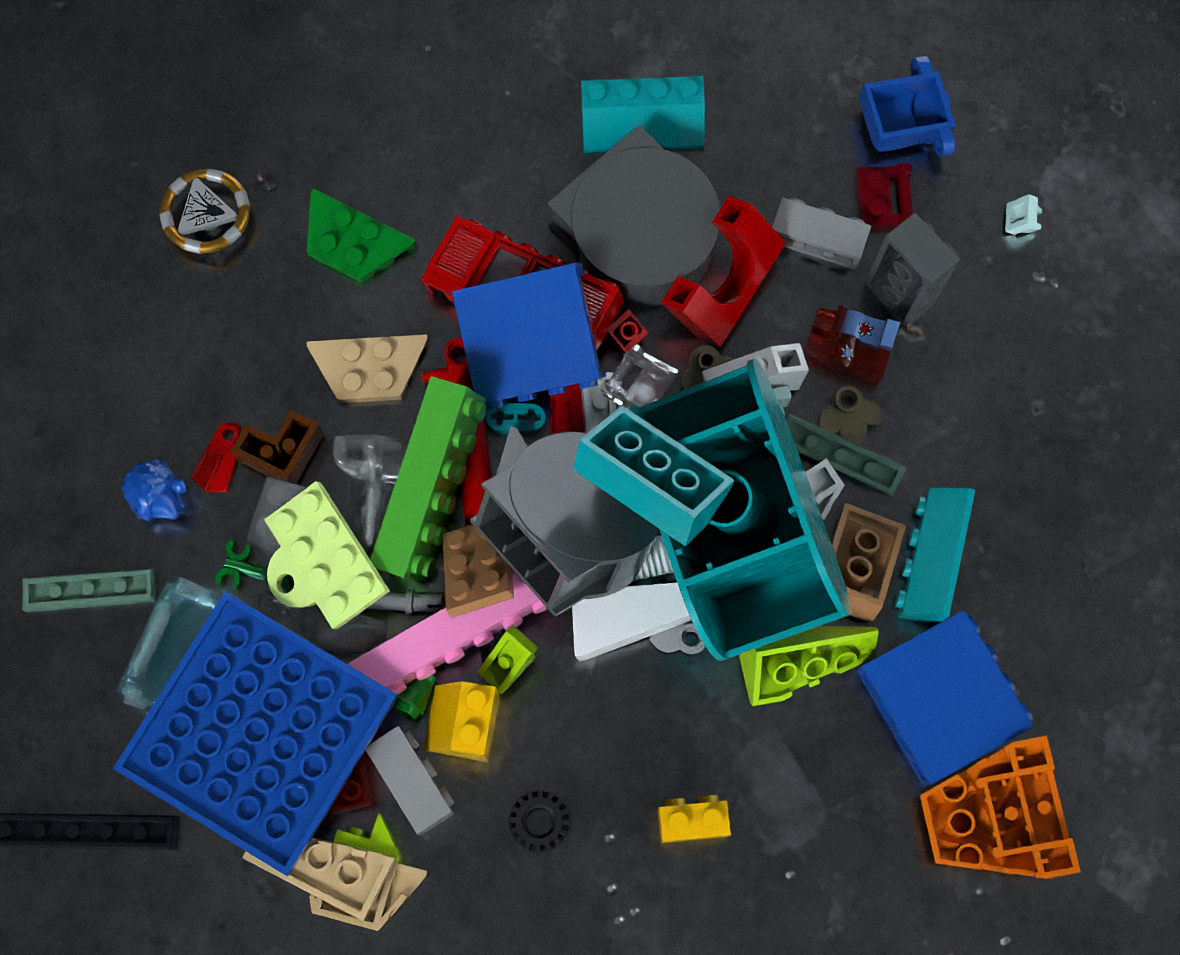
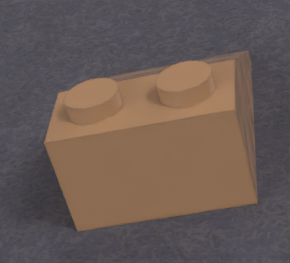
[831,503,906,623]

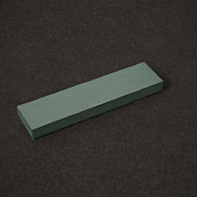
[786,413,907,496]
[22,568,156,612]

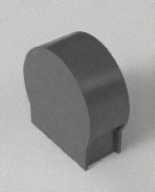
[547,125,720,308]
[470,432,660,617]

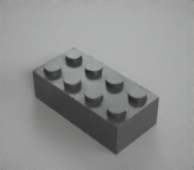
[864,213,960,328]

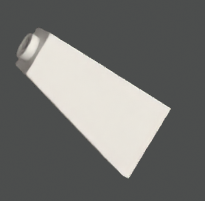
[572,583,691,661]

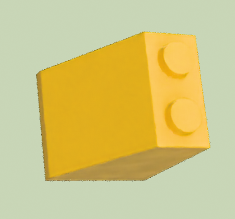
[423,681,500,762]

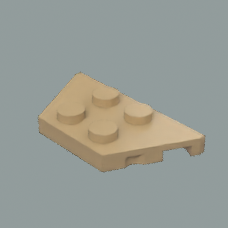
[307,334,429,403]
[309,862,428,931]

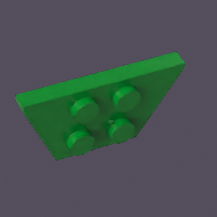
[307,188,417,283]

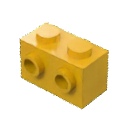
[658,795,731,843]

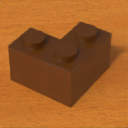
[230,410,324,489]

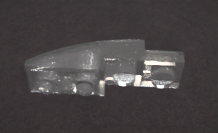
[256,590,388,654]

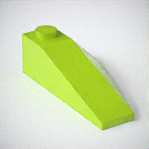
[739,626,879,706]

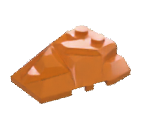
[920,735,1081,879]

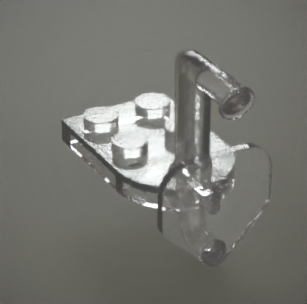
[333,434,403,552]

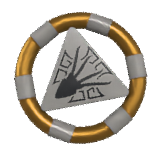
[159,168,250,254]

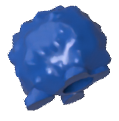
[121,459,186,521]

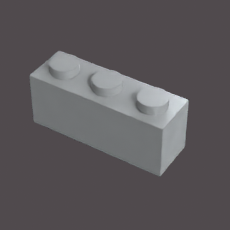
[772,197,871,270]
[366,726,455,836]

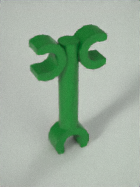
[215,540,293,593]

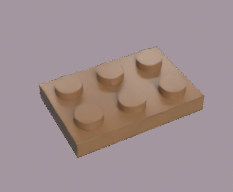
[443,524,514,618]

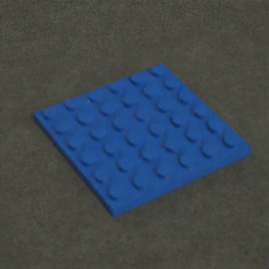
[113,592,398,876]

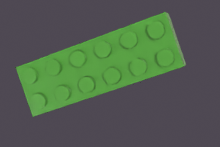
[370,376,487,583]

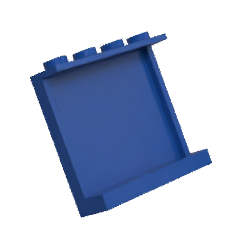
[452,263,606,409]
[857,610,1034,787]

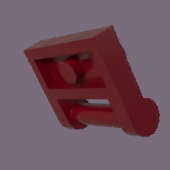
[856,163,915,228]

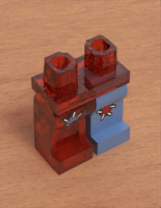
[804,305,900,387]

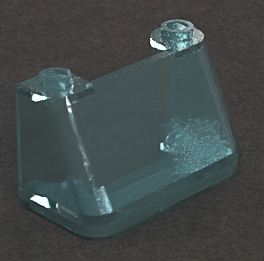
[114,577,222,712]

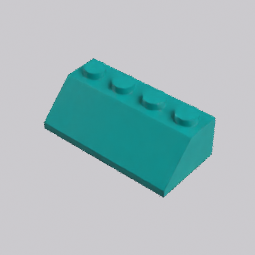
[581,76,705,153]
[573,405,735,546]
[895,488,975,627]

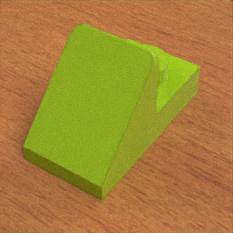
[477,625,538,695]
[333,813,403,864]

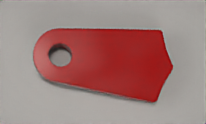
[550,384,584,435]
[190,422,243,493]

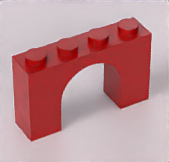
[661,196,786,348]

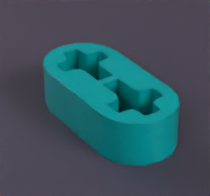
[485,403,546,435]

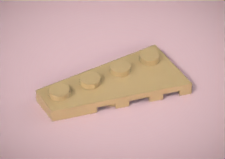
[242,837,397,921]

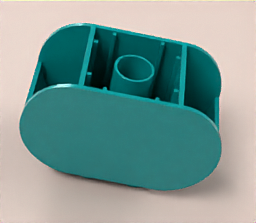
[628,358,851,661]

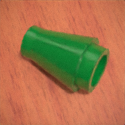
[393,675,437,721]

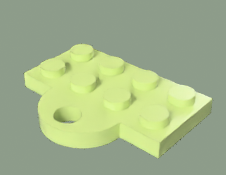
[264,481,390,629]

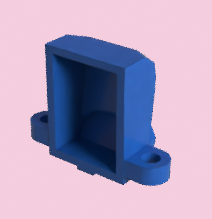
[859,56,956,157]

